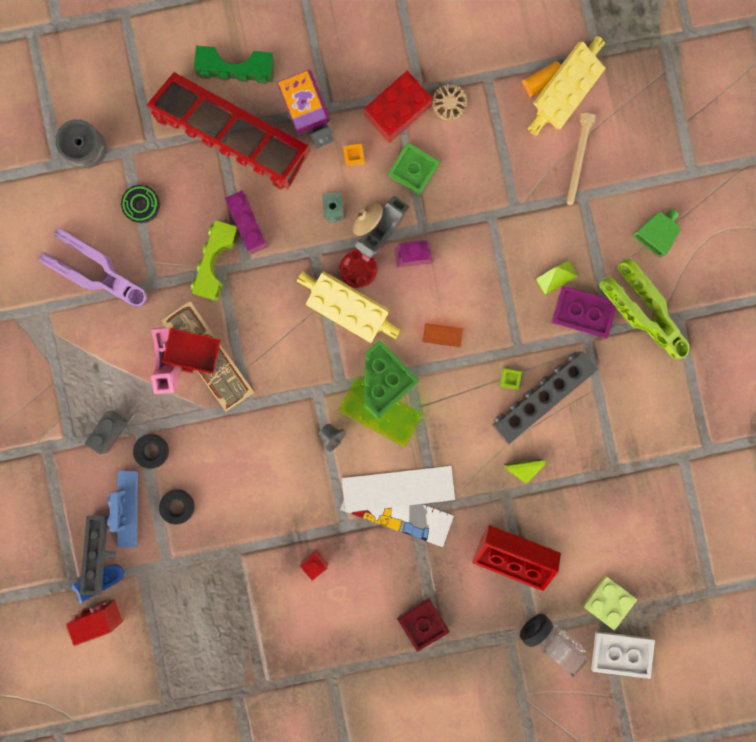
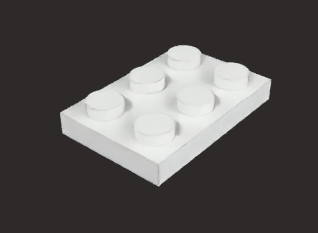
[591,631,655,679]

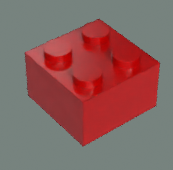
[66,600,123,646]

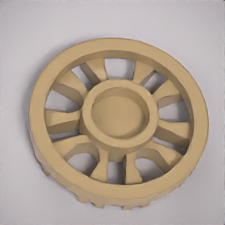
[432,84,467,121]

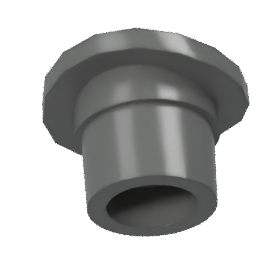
[319,423,346,452]

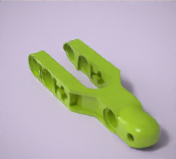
[600,258,689,360]

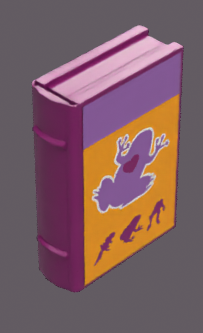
[277,69,331,135]

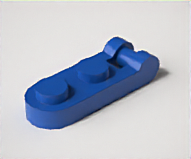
[70,564,124,603]

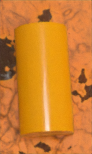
[522,61,561,98]

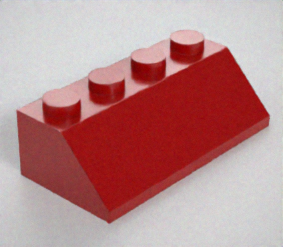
[472,525,561,591]

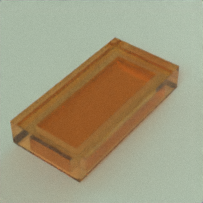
[422,323,463,348]

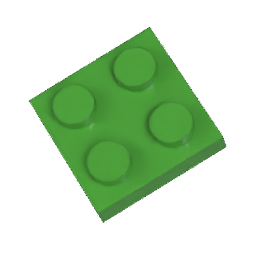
[387,142,440,196]

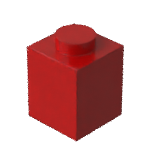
[300,549,328,581]

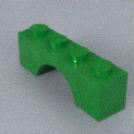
[194,45,275,84]

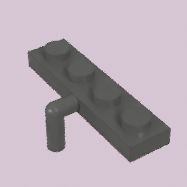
[79,516,116,595]

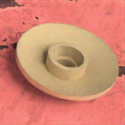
[353,203,383,236]

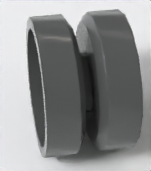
[56,120,106,168]

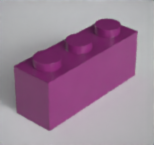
[225,190,268,254]

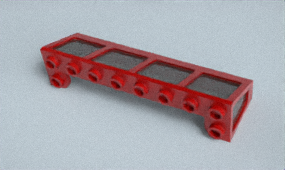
[146,72,310,190]

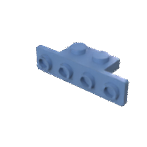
[108,471,138,548]

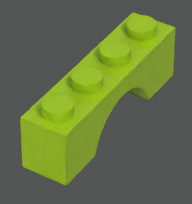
[191,220,240,302]

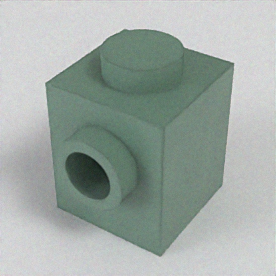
[322,192,344,223]

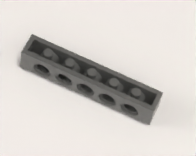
[492,352,598,444]

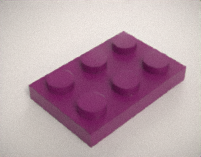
[551,286,616,339]

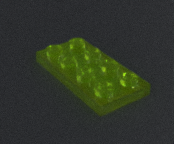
[338,377,423,448]

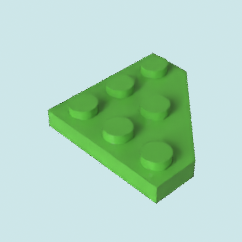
[364,340,419,420]

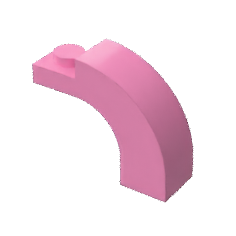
[151,327,179,394]

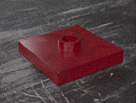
[397,598,450,652]

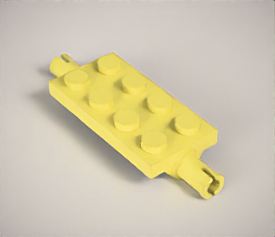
[527,36,606,135]
[297,271,401,343]

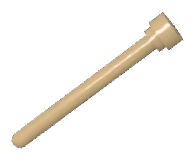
[567,113,596,205]

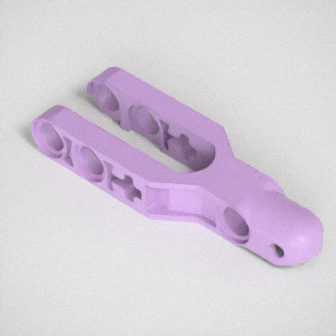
[38,227,148,307]

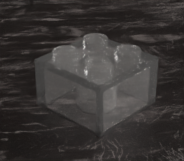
[538,624,588,678]

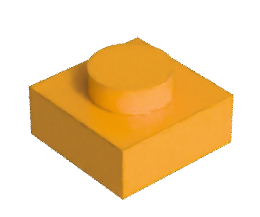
[343,143,365,167]

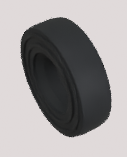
[133,434,169,469]
[159,490,195,525]
[520,614,553,647]

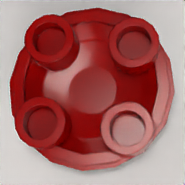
[339,250,377,288]

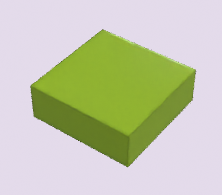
[499,368,522,390]

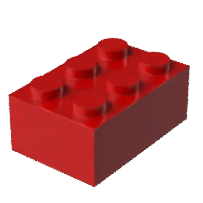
[364,70,433,143]

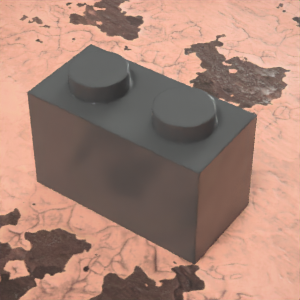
[84,411,129,455]

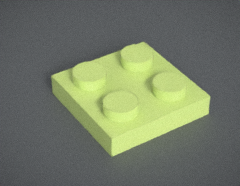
[582,575,637,631]

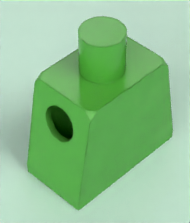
[632,209,681,258]

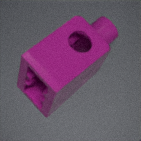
[395,240,433,268]

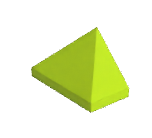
[536,260,578,295]
[504,459,546,484]

